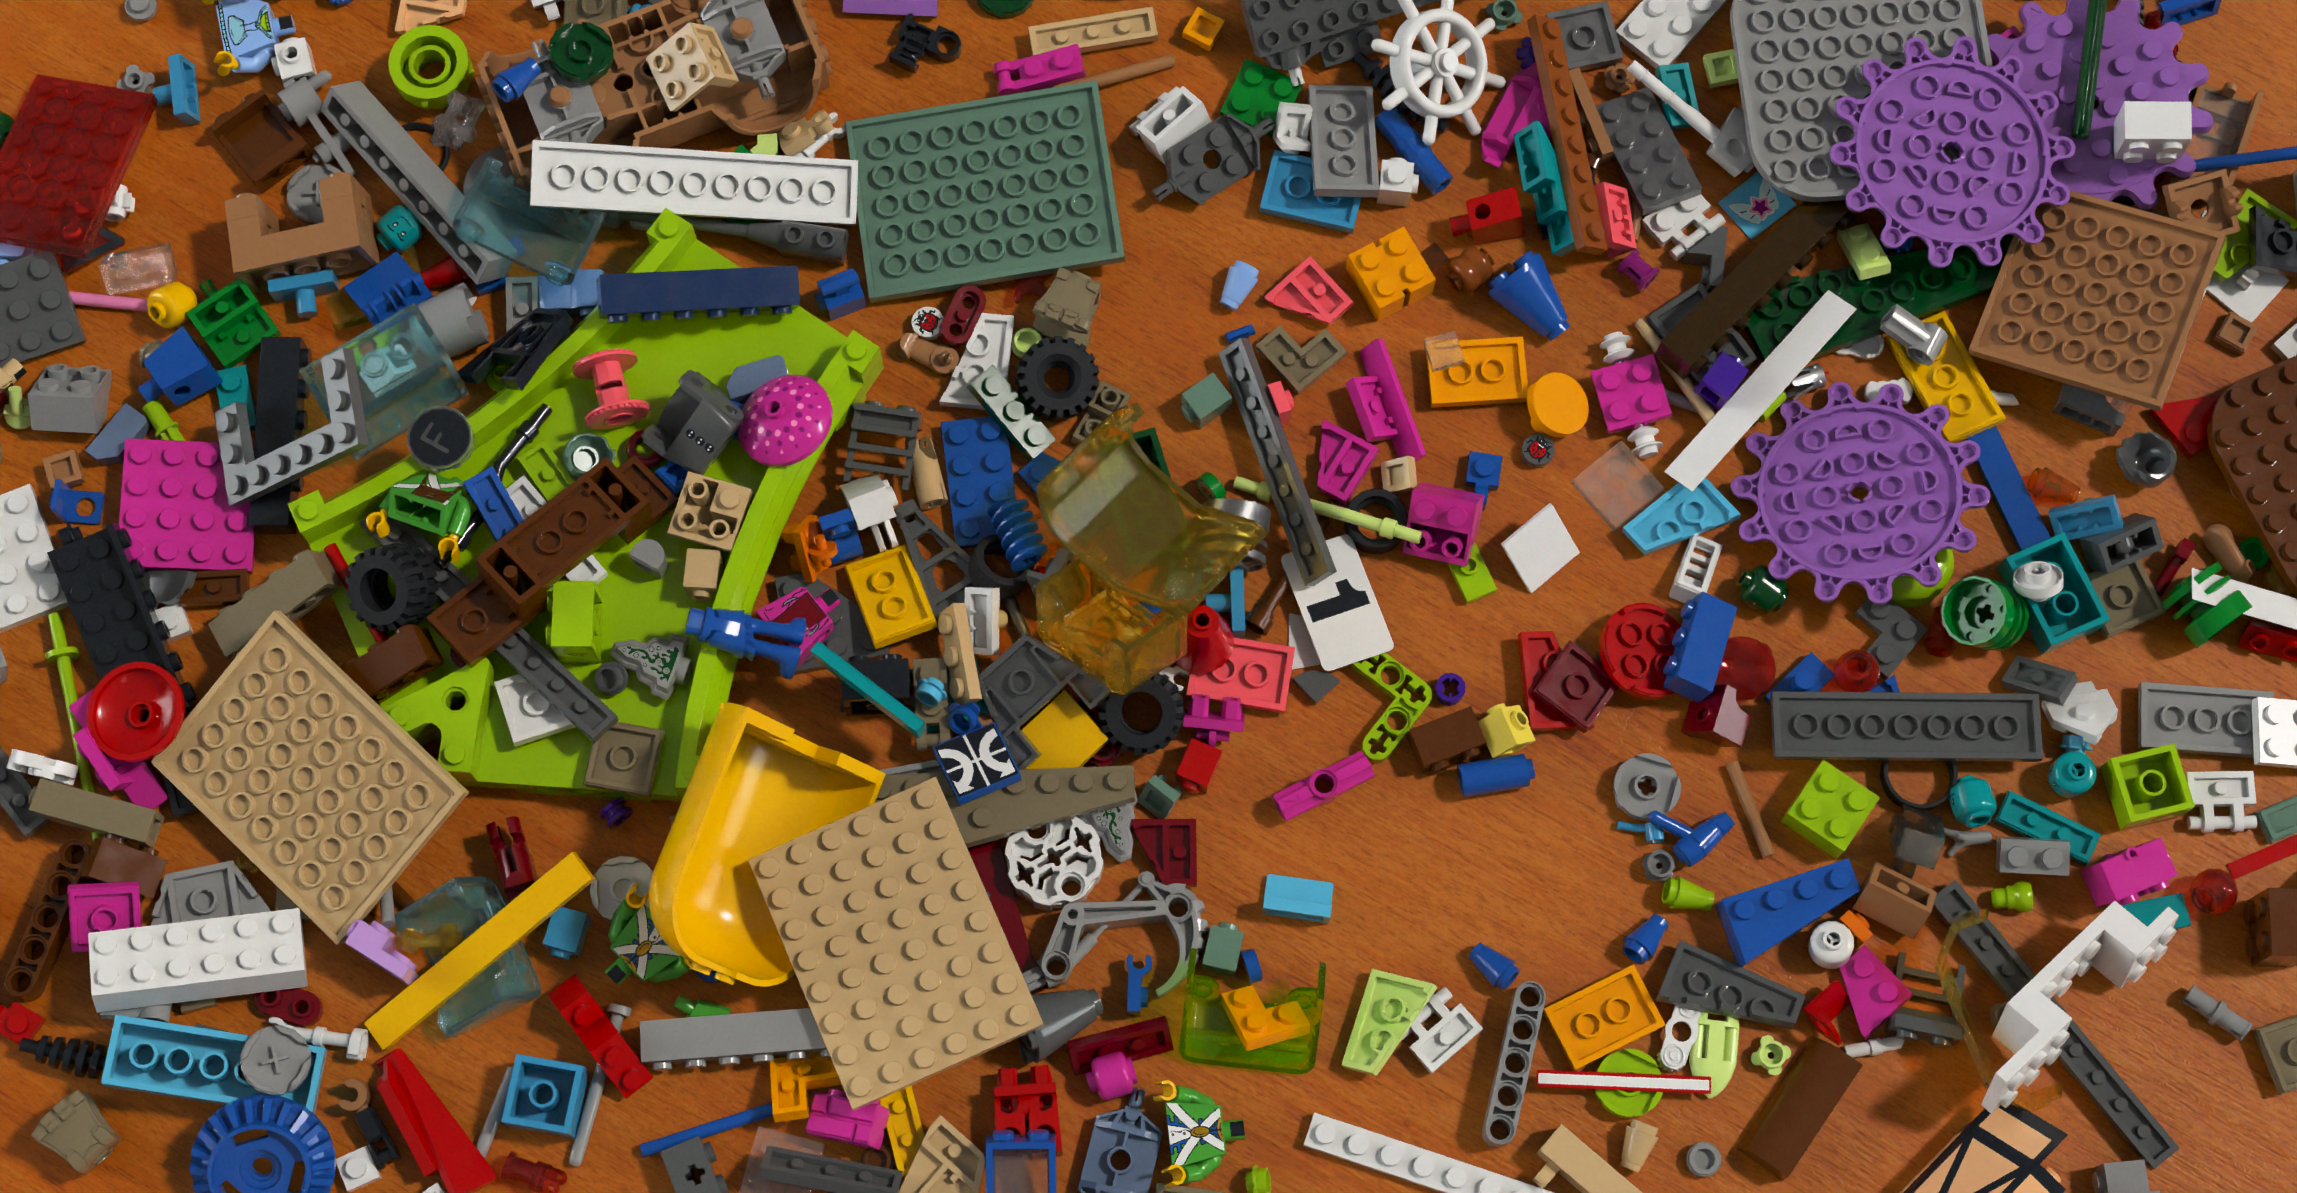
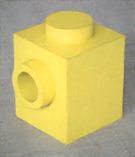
[1478,703,1536,758]

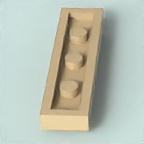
[1028,6,1158,56]

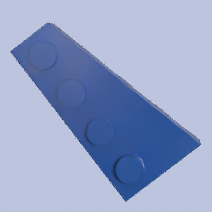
[1715,858,1861,968]

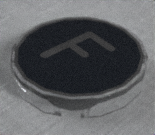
[406,406,475,472]

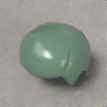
[563,433,616,479]

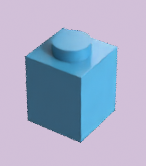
[542,907,592,961]

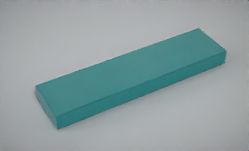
[810,641,926,739]

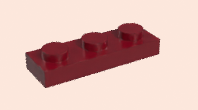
[1067,1015,1174,1076]

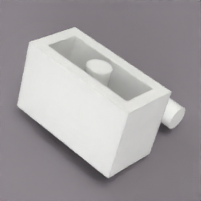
[1128,86,1212,165]

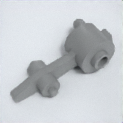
[277,70,357,177]

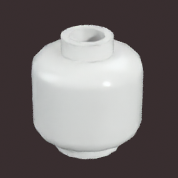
[1808,921,1854,969]

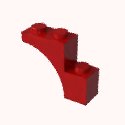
[548,974,653,1099]

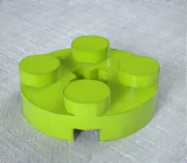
[1594,1049,1663,1118]

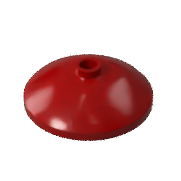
[87,662,185,762]

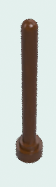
[1245,500,1339,636]

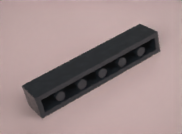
[248,337,312,534]

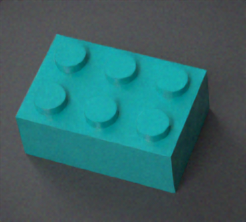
[1996,532,2110,655]

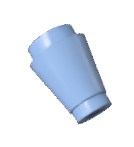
[1219,260,1259,311]

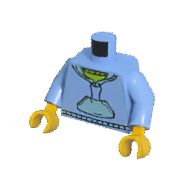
[202,0,296,76]

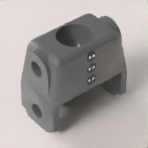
[641,370,744,475]

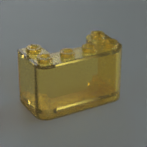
[1036,548,1187,695]

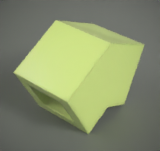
[750,133,780,155]

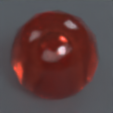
[1833,649,1880,692]
[2190,868,2239,915]

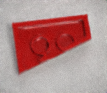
[1518,631,1595,731]

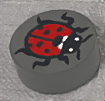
[1521,434,1555,468]

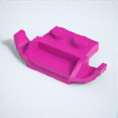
[1481,61,1552,170]

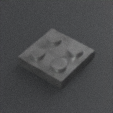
[1545,1,1623,71]

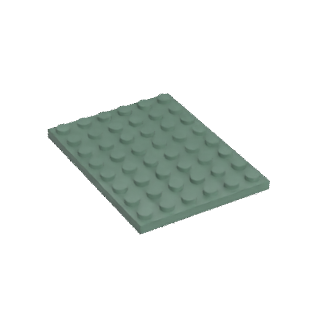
[845,80,1126,303]

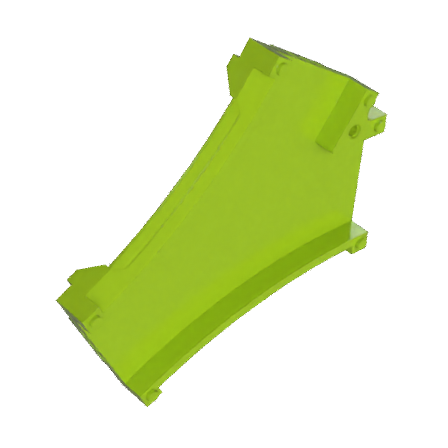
[288,208,884,802]

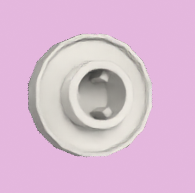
[2013,561,2064,602]

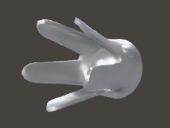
[1785,363,1829,401]

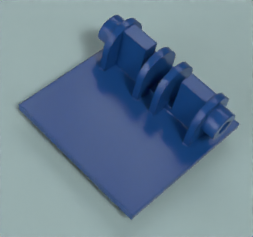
[343,251,433,333]

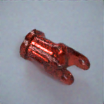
[501,1151,567,1193]

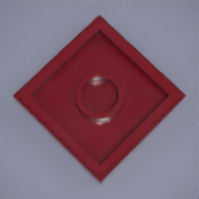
[1531,640,1618,733]

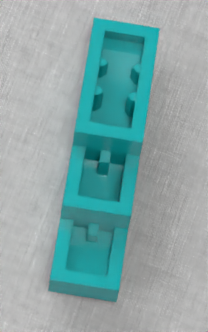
[1514,121,1575,257]

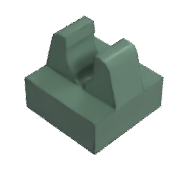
[1138,774,1182,819]

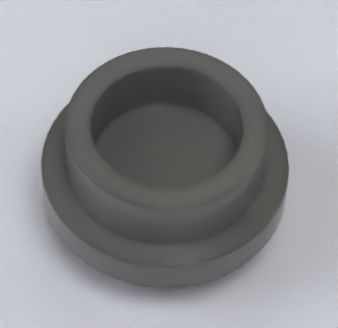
[595,661,628,695]

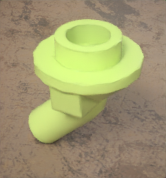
[3,386,31,430]

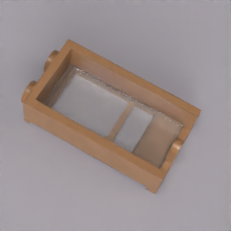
[2160,73,2264,186]

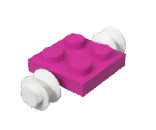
[1591,332,1672,459]

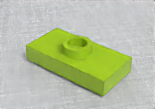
[1447,542,1497,605]

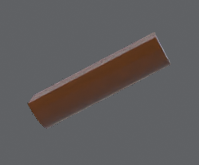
[1736,1037,1863,1181]

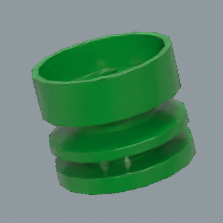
[2161,562,2253,648]
[1941,576,2029,651]

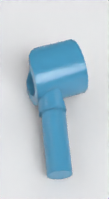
[1617,821,1664,843]

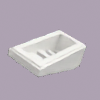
[1669,535,1723,603]

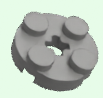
[1612,753,1681,821]

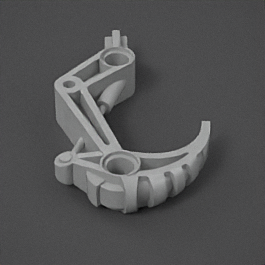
[1022,871,1208,999]

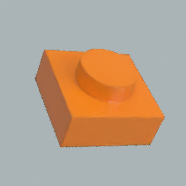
[1837,910,1873,948]

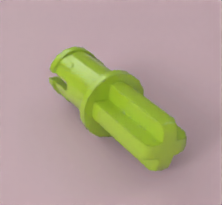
[141,399,185,441]

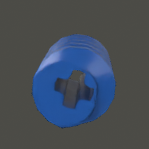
[987,498,1048,572]

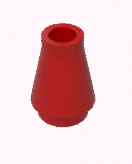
[421,255,471,290]

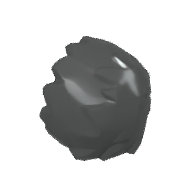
[2116,432,2177,488]

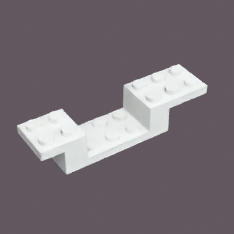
[1981,901,2179,1114]

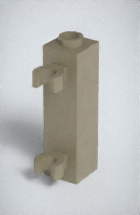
[28,778,165,849]

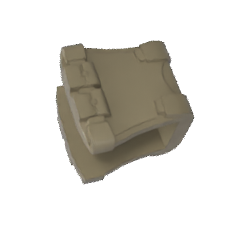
[1032,267,1102,347]
[31,1090,123,1174]

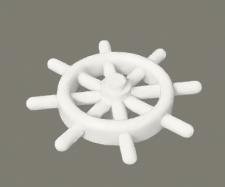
[1371,0,1506,145]

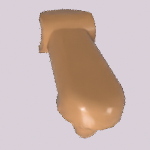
[897,333,959,375]
[2203,524,2255,583]

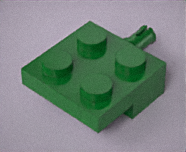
[186,278,282,369]

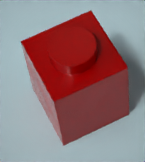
[1175,738,1222,794]

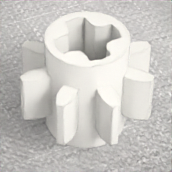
[93,183,135,222]

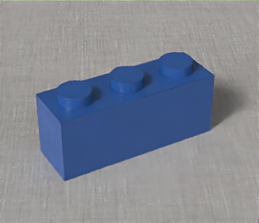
[1663,591,1737,703]

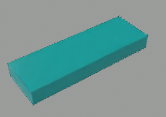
[1993,790,2101,866]

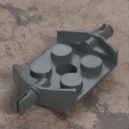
[1151,113,1275,205]

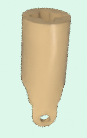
[905,437,949,510]

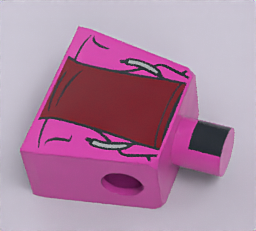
[756,587,841,667]

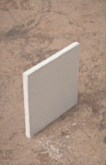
[2206,264,2289,322]
[1501,503,1580,593]

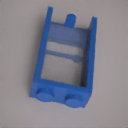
[986,1129,1056,1193]

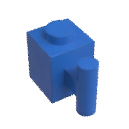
[814,268,867,321]

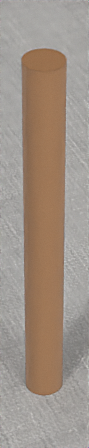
[1052,54,1176,88]

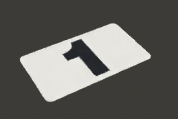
[1281,534,1394,671]

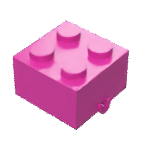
[2080,837,2178,907]

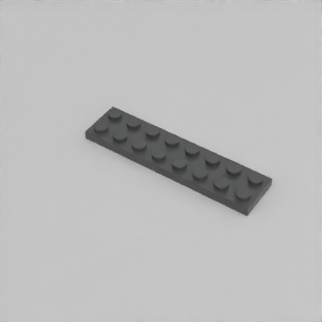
[1770,691,2043,762]

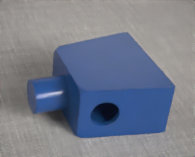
[138,326,223,405]

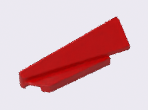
[376,1048,497,1193]

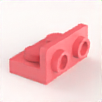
[1594,182,1637,258]

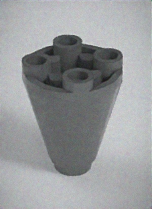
[1017,988,1103,1064]

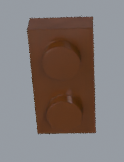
[180,568,250,608]

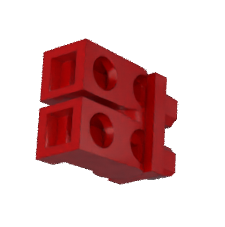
[994,1065,1063,1161]

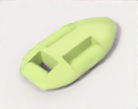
[1689,1011,1739,1099]

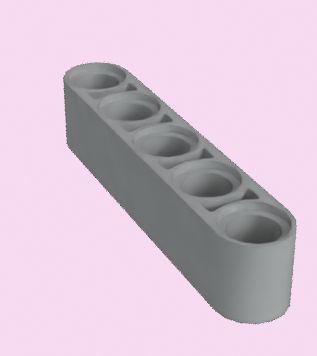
[1482,981,1546,1148]

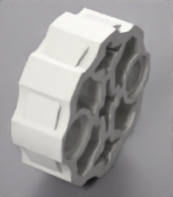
[1005,816,1103,912]

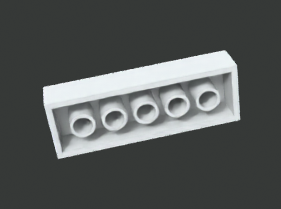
[88,908,308,1013]

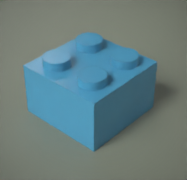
[501,1054,590,1139]

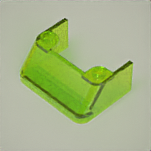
[1179,948,1326,1074]

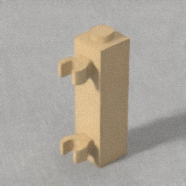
[1532,1124,1642,1193]

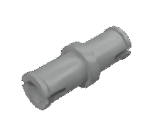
[2181,985,2253,1041]

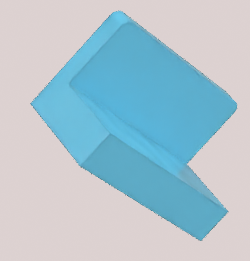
[1262,874,1334,924]

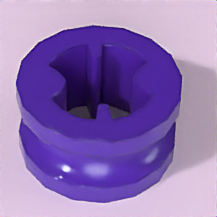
[1434,673,1466,706]
[599,797,633,829]

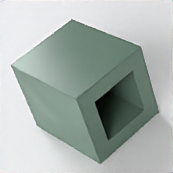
[1180,373,1232,429]
[1201,922,1244,977]

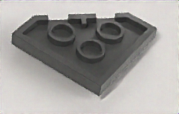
[774,573,890,675]

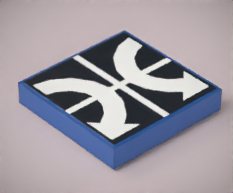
[932,722,1021,805]

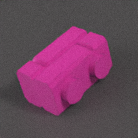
[806,1088,889,1150]

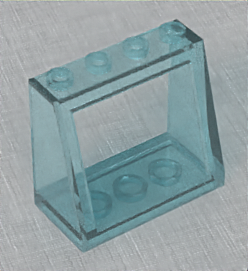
[298,302,469,461]

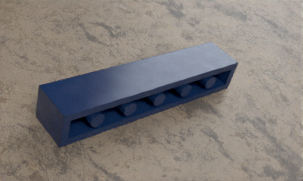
[596,265,800,324]

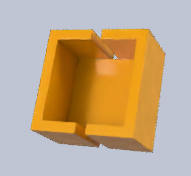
[1345,226,1436,322]

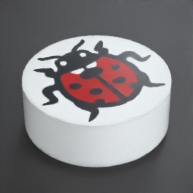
[912,307,943,341]

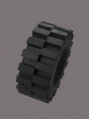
[1015,336,1100,421]

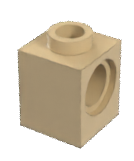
[683,548,725,602]

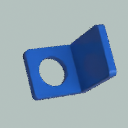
[50,479,105,525]

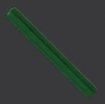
[2071,0,2107,140]

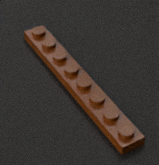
[1527,14,1608,255]

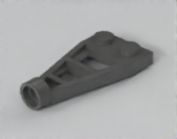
[894,499,976,622]

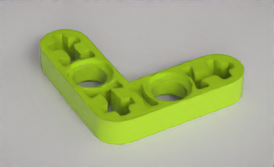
[1350,652,1432,764]

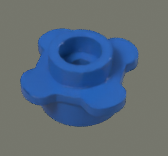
[948,702,982,735]

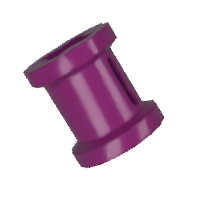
[1617,249,1660,292]

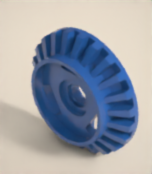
[190,1094,336,1193]

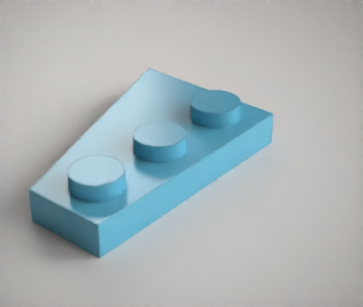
[1622,477,1741,555]

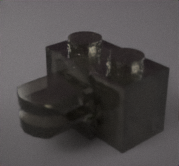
[1888,804,1945,879]

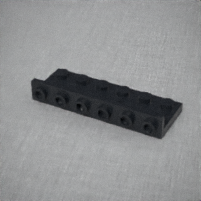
[47,523,197,722]

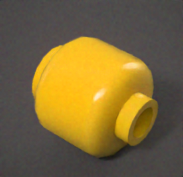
[147,282,197,329]

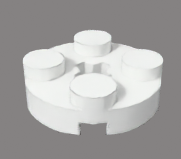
[6,749,79,786]

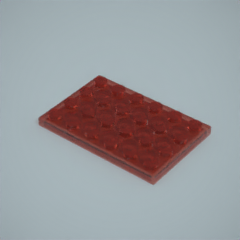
[0,74,158,259]

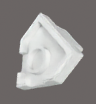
[2041,681,2118,745]

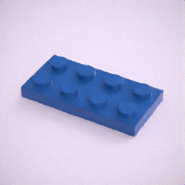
[941,416,1016,549]

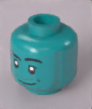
[376,205,424,253]
[2048,752,2097,798]
[1948,775,1997,828]

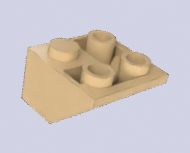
[667,471,754,552]

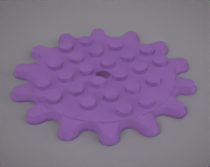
[1988,0,2214,210]
[1829,36,2076,268]
[1731,382,1991,605]

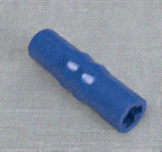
[1375,107,1453,195]

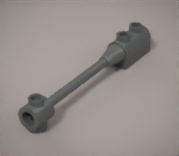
[587,210,849,265]

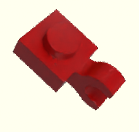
[0,1000,46,1045]

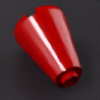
[1167,605,1234,675]

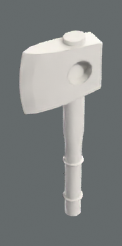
[1627,60,1754,178]

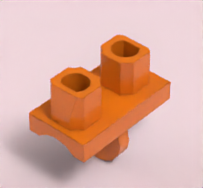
[782,515,838,583]

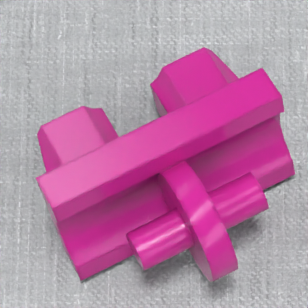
[1183,694,1245,747]

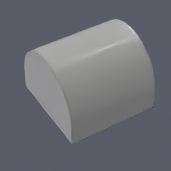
[629,539,668,579]

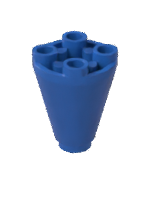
[1487,251,1570,341]

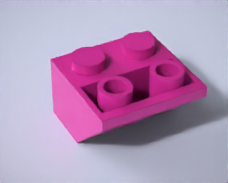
[1402,482,1485,566]

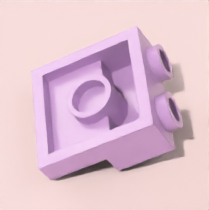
[345,919,420,986]

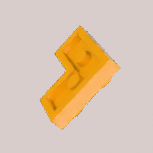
[1220,985,1310,1051]
[770,1053,841,1123]

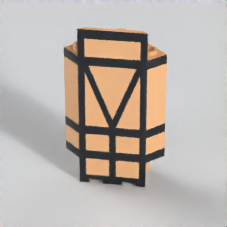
[1899,1101,2068,1193]

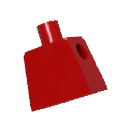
[1449,187,1525,245]

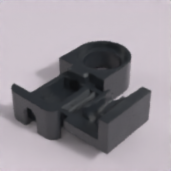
[889,13,961,74]

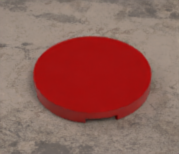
[1599,603,1681,700]

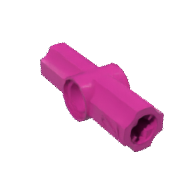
[1272,751,1375,823]

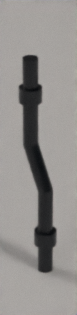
[433,403,553,570]

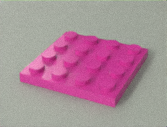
[119,438,256,574]

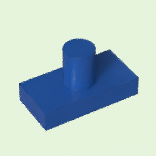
[2154,0,2221,28]
[1763,652,1835,706]

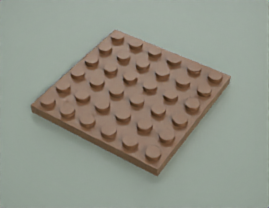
[1969,190,2226,412]

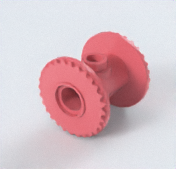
[573,348,650,430]

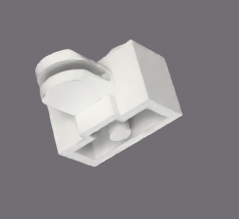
[840,473,899,553]

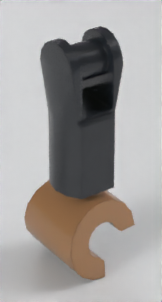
[338,1079,401,1170]

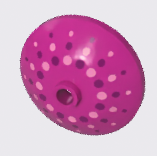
[738,375,833,467]

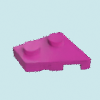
[1317,419,1379,505]
[1840,945,1913,1040]

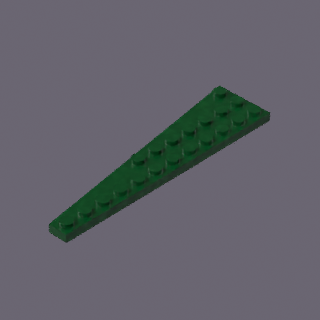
[1745,234,2014,363]

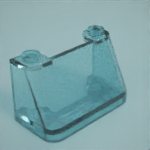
[452,156,607,286]
[395,876,541,1038]

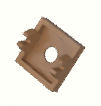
[2162,169,2243,235]

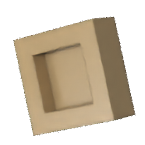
[1380,456,1418,495]

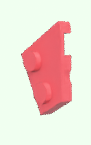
[1264,256,1354,326]

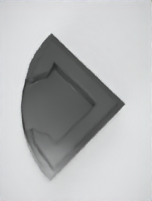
[1293,670,1340,705]

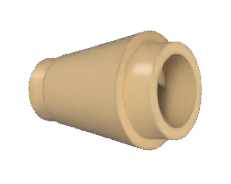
[1620,1119,1659,1172]

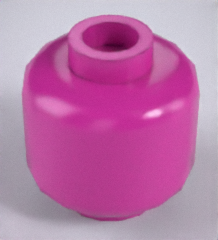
[1086,1052,1138,1100]

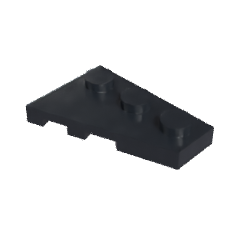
[2249,205,2297,278]

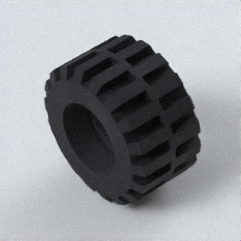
[345,543,439,631]
[1099,668,1184,755]

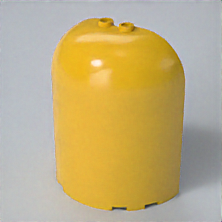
[648,702,886,987]

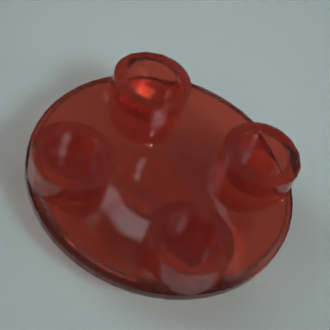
[1715,636,1776,701]

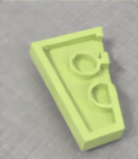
[1341,969,1438,1076]

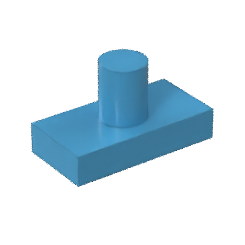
[152,54,201,126]
[267,269,340,318]
[2048,494,2124,540]
[1205,567,1245,639]

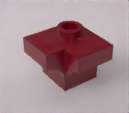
[1681,684,1751,747]

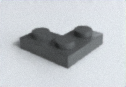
[1854,598,1928,680]

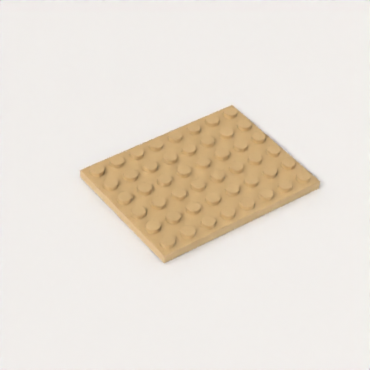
[151,610,469,945]
[748,777,1045,1111]

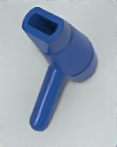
[1648,810,1735,867]

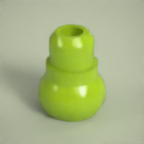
[1991,880,2033,913]

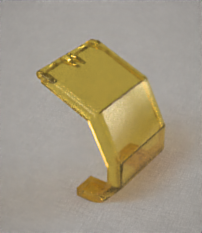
[1035,403,1267,615]

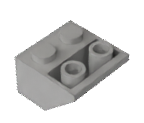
[28,364,112,434]

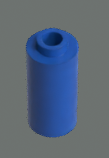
[1457,753,1535,798]

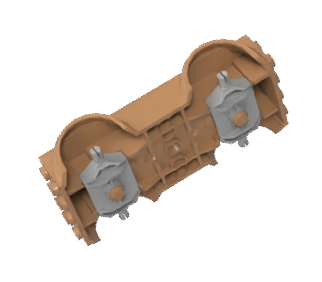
[475,0,833,197]

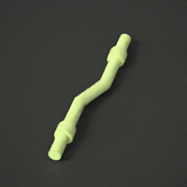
[1233,476,1422,544]

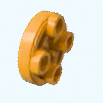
[1527,372,1589,437]

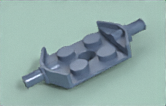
[1078,1087,1163,1193]

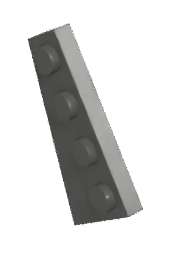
[1655,940,1805,1029]

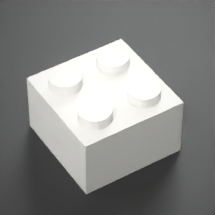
[2114,101,2192,164]

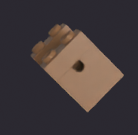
[224,172,380,294]

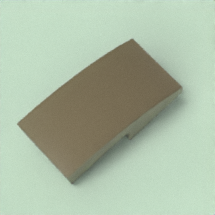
[1071,381,1131,451]

